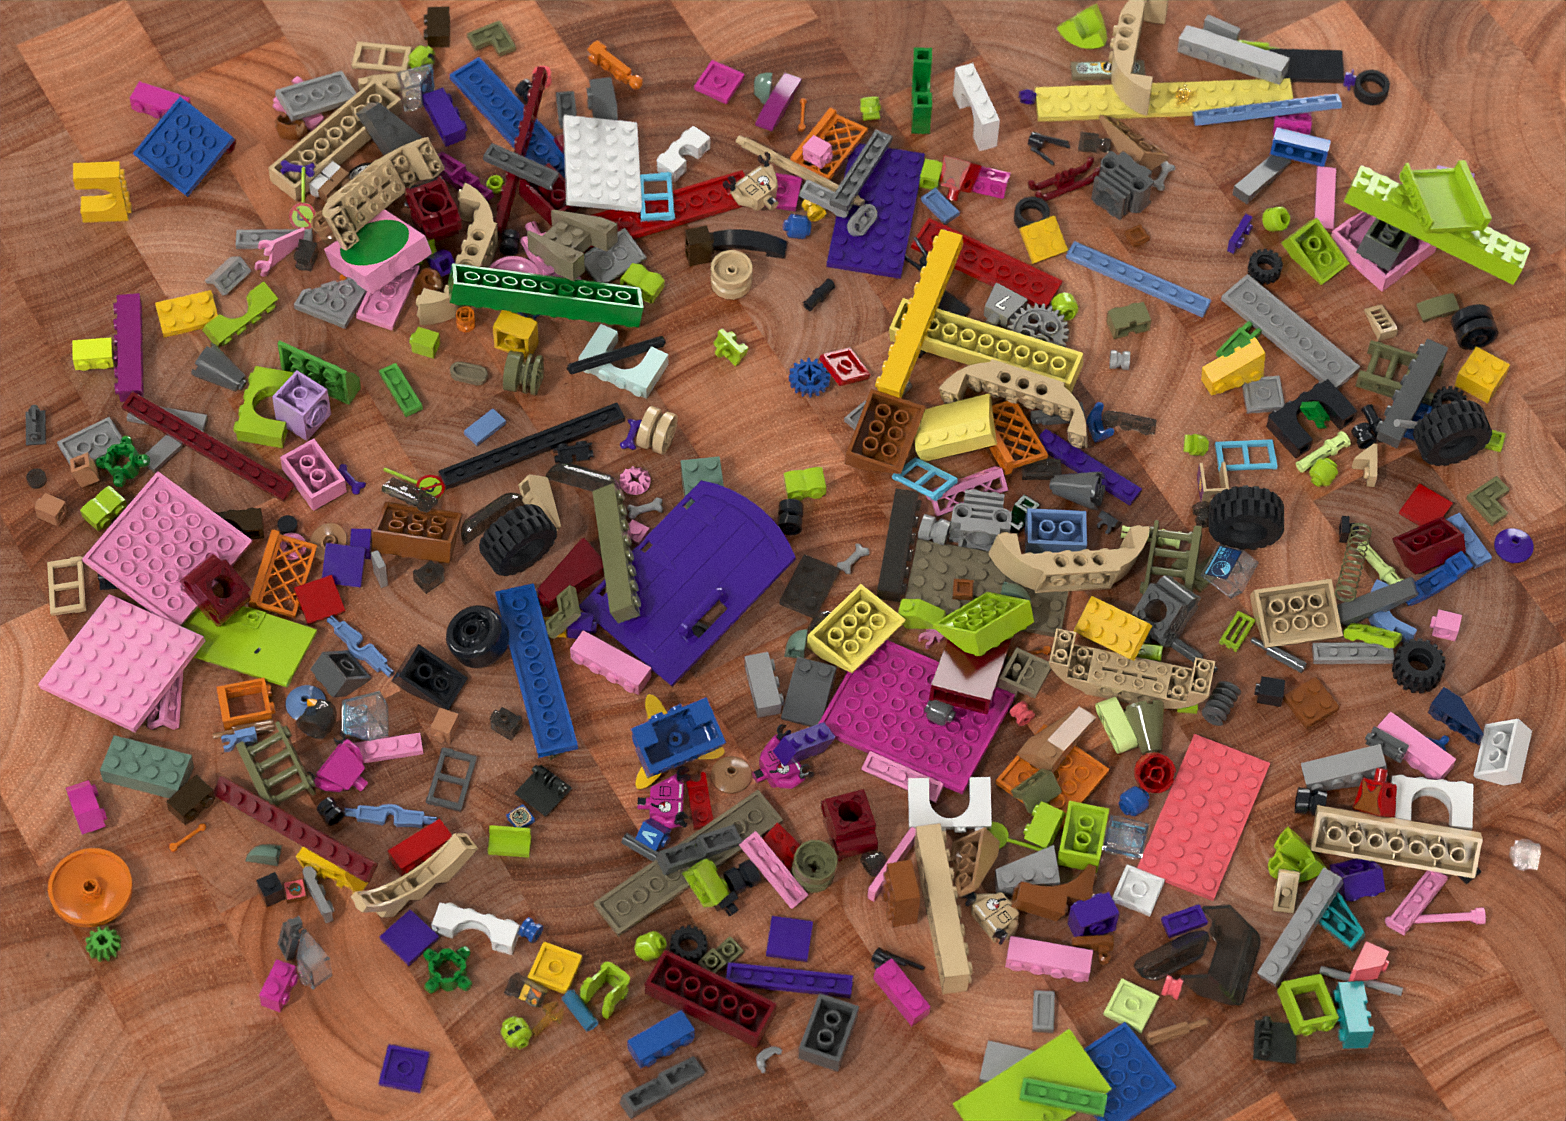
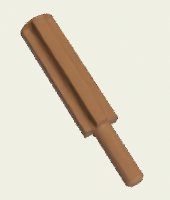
[212,719,275,739]
[1146,1018,1208,1045]

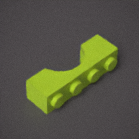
[202,281,278,347]

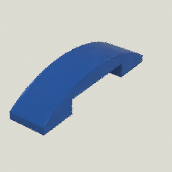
[1406,551,1473,606]

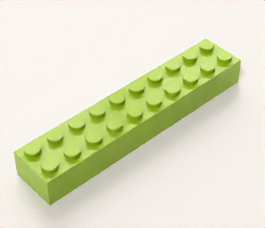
[1343,165,1530,285]

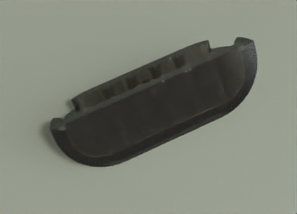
[546,462,620,491]
[461,492,525,545]
[1134,931,1209,981]

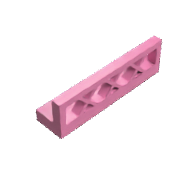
[926,466,1008,516]
[147,671,183,730]

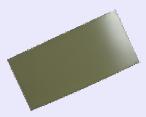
[1416,293,1460,323]
[698,936,745,974]

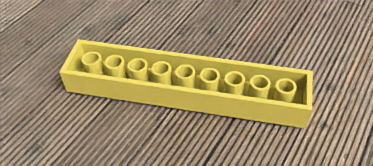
[889,298,1083,393]

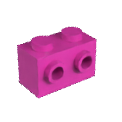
[259,959,299,1013]

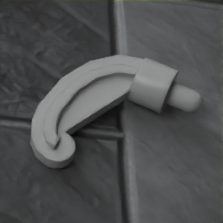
[756,1047,782,1073]

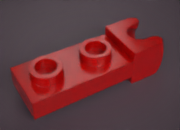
[685,772,713,830]

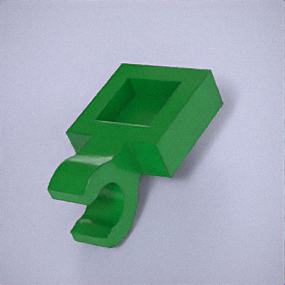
[1300,401,1330,429]

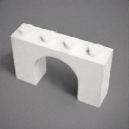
[953,63,1000,151]
[1390,775,1473,831]
[908,777,992,833]

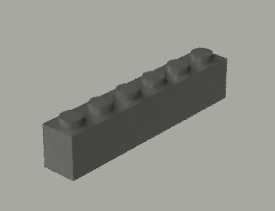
[1375,338,1448,449]

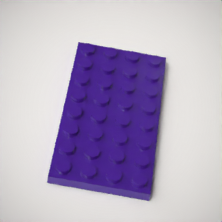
[826,143,925,279]

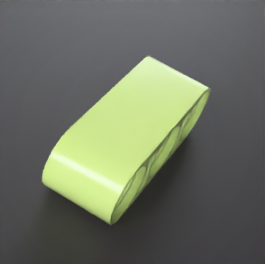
[1095,697,1138,754]

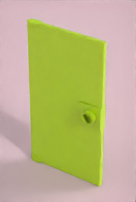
[182,606,317,688]
[953,1029,1112,1121]

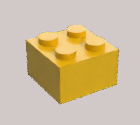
[493,310,539,360]
[1454,346,1510,403]

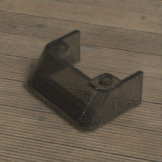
[1180,905,1261,1006]

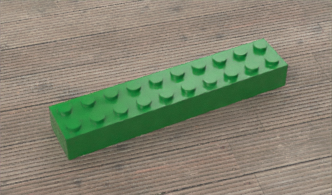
[448,263,644,327]

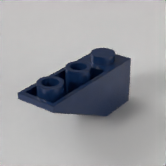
[1428,687,1484,745]

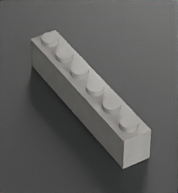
[1177,25,1289,85]
[1258,868,1343,988]

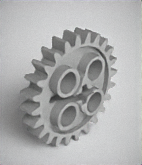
[1007,303,1069,348]

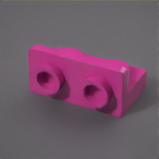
[1273,112,1312,135]
[971,166,1011,199]

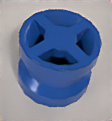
[518,917,544,943]

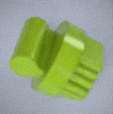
[860,97,881,121]
[1183,434,1209,456]

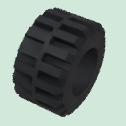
[1392,638,1446,694]

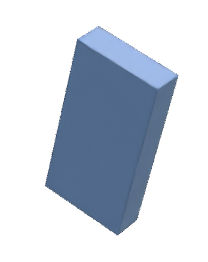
[921,188,960,225]
[464,409,506,446]

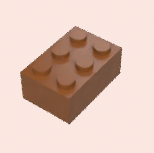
[881,860,920,927]

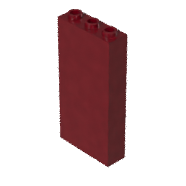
[929,634,1015,715]

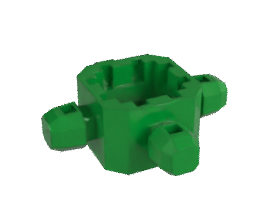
[96,436,150,487]
[423,946,472,994]

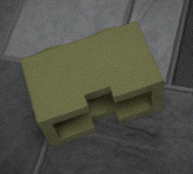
[1106,302,1151,339]

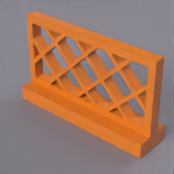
[790,107,868,180]
[989,401,1048,475]
[248,529,317,618]

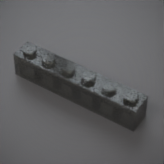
[877,488,922,602]

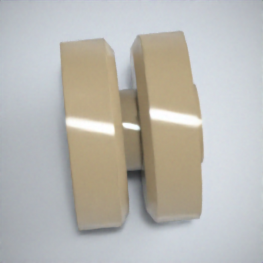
[711,250,752,299]
[636,406,678,455]

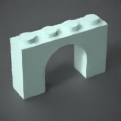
[579,324,668,399]

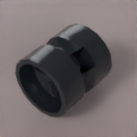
[777,499,804,535]
[1294,787,1327,816]
[723,859,761,895]

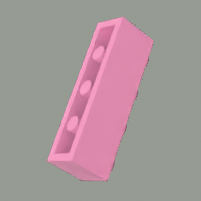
[570,630,651,695]
[1377,712,1456,780]
[1005,936,1093,982]

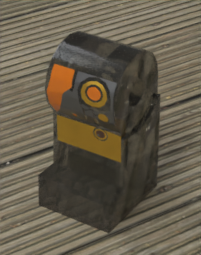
[504,972,548,1008]

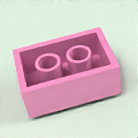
[280,438,347,511]

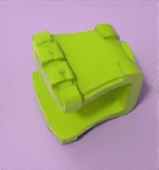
[580,962,630,1019]

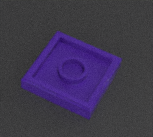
[322,542,366,588]
[380,910,439,966]
[766,916,813,962]
[378,1044,430,1093]

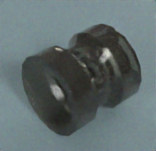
[1192,501,1210,528]

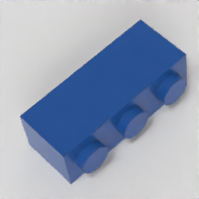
[1270,127,1331,167]
[627,1010,695,1069]

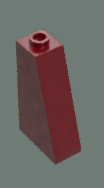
[538,537,605,611]

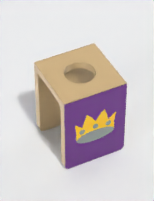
[1197,462,1229,505]

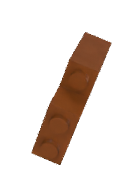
[1011,864,1097,922]

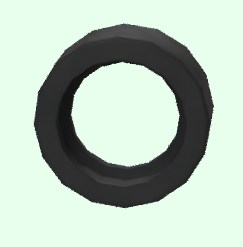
[1353,70,1390,106]
[1014,196,1050,229]

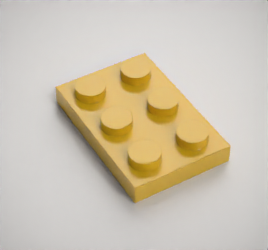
[155,290,218,338]

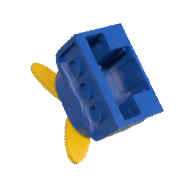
[631,694,726,789]

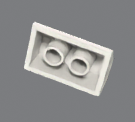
[1473,719,1532,785]

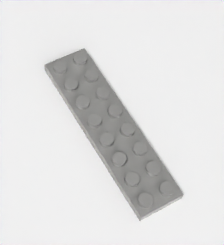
[1221,274,1360,389]

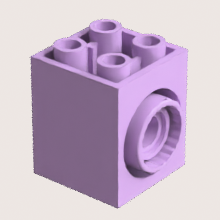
[272,370,331,441]

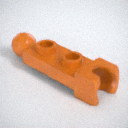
[587,41,643,89]

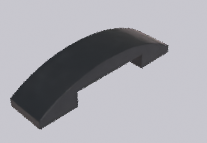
[713,229,787,259]

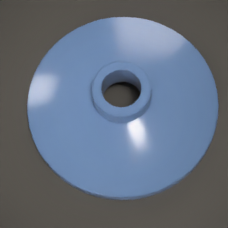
[286,685,326,722]

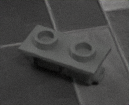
[26,405,46,446]
[1365,726,1409,763]

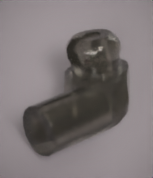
[807,611,831,632]

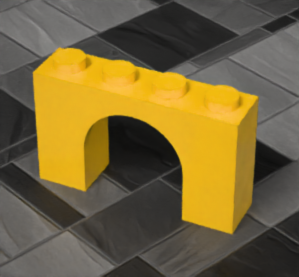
[73,161,132,223]

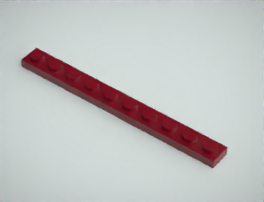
[493,66,548,236]
[121,391,295,502]
[214,776,378,883]

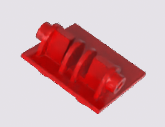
[763,822,801,871]

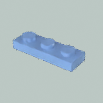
[1446,513,1492,569]

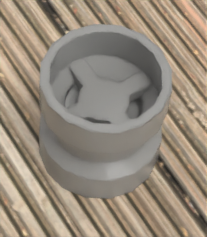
[1109,350,1130,370]

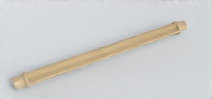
[736,135,865,207]

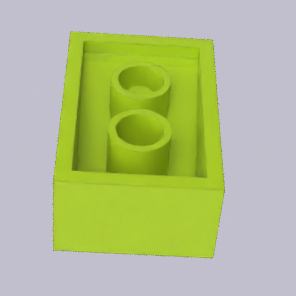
[1281,218,1350,285]
[1057,801,1109,873]

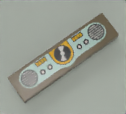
[1071,60,1145,81]

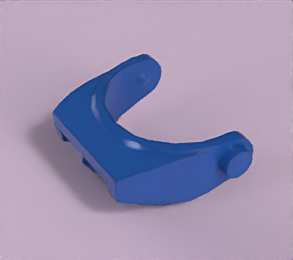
[1086,402,1115,442]

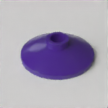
[1494,528,1534,563]

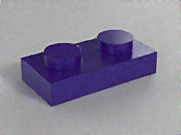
[1227,214,1253,254]
[1161,904,1208,938]

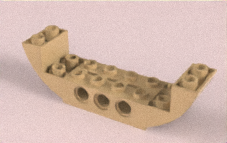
[322,137,445,251]
[416,183,498,325]
[939,359,1088,449]
[988,525,1150,593]
[1049,628,1215,709]

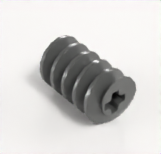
[1202,681,1241,726]

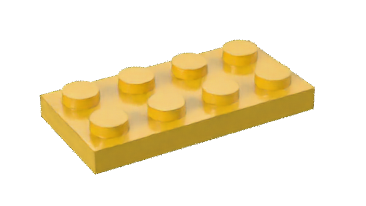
[1073,596,1153,661]

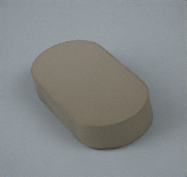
[450,362,488,386]

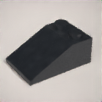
[391,644,468,710]

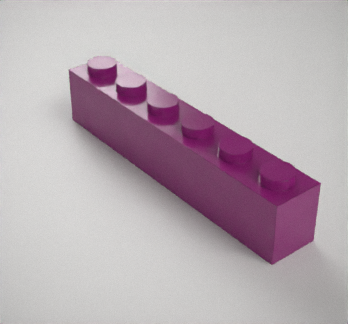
[113,293,144,402]

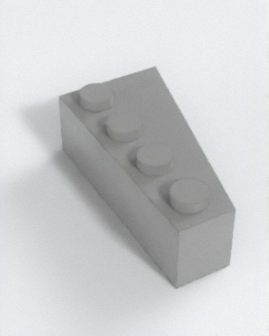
[1301,744,1390,792]

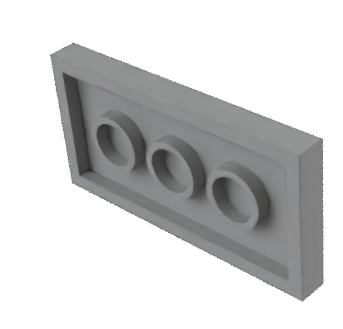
[275,71,357,121]

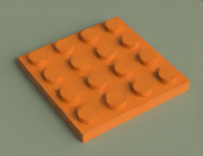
[995,724,1110,830]

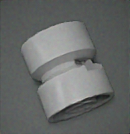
[918,514,951,546]

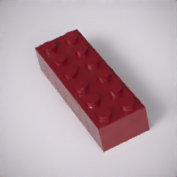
[645,949,777,1048]

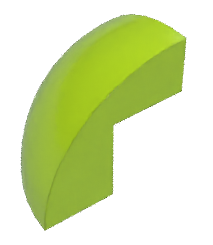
[1057,4,1107,49]
[1268,827,1327,882]

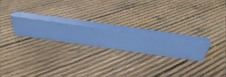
[1192,94,1342,126]
[1066,241,1211,318]

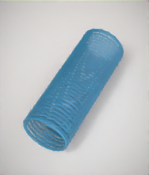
[562,990,598,1031]

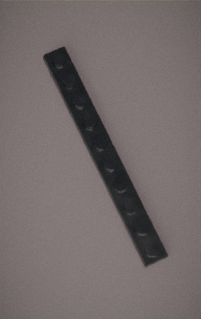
[438,402,625,490]

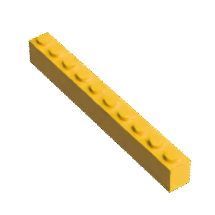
[875,229,963,398]

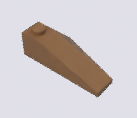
[1099,114,1169,171]
[1017,706,1096,773]
[950,827,1000,897]

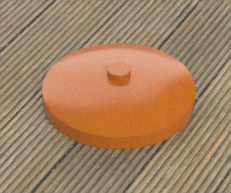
[48,848,133,927]

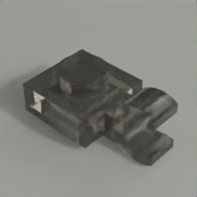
[1078,132,1111,153]

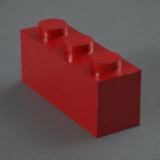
[387,818,452,877]

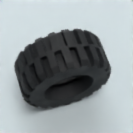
[1413,400,1492,466]
[1209,485,1284,550]
[479,504,557,576]

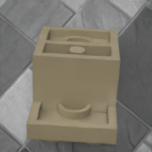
[998,648,1051,702]

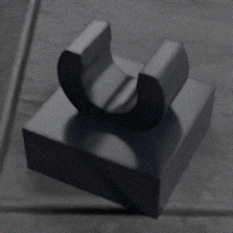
[1097,510,1122,535]
[1339,516,1359,543]
[714,891,738,917]

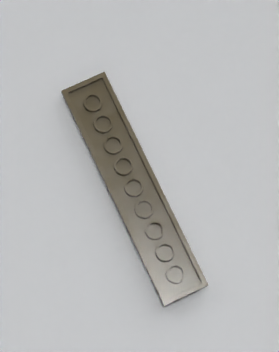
[593,790,783,937]

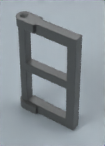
[425,747,477,812]

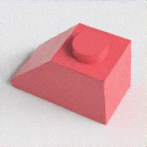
[1348,941,1390,982]

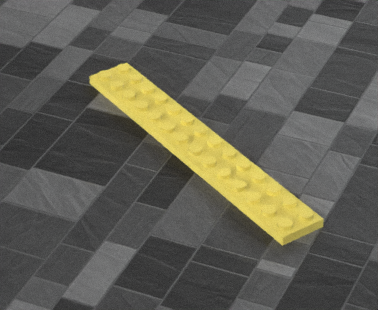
[1035,78,1293,122]

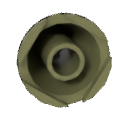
[1124,700,1164,755]

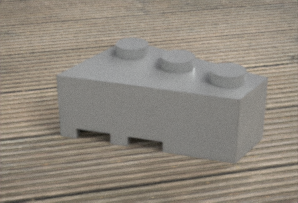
[994,845,1060,898]

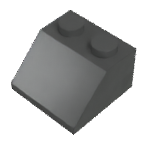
[586,77,617,120]
[310,650,371,697]

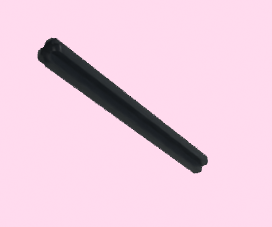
[567,336,666,375]

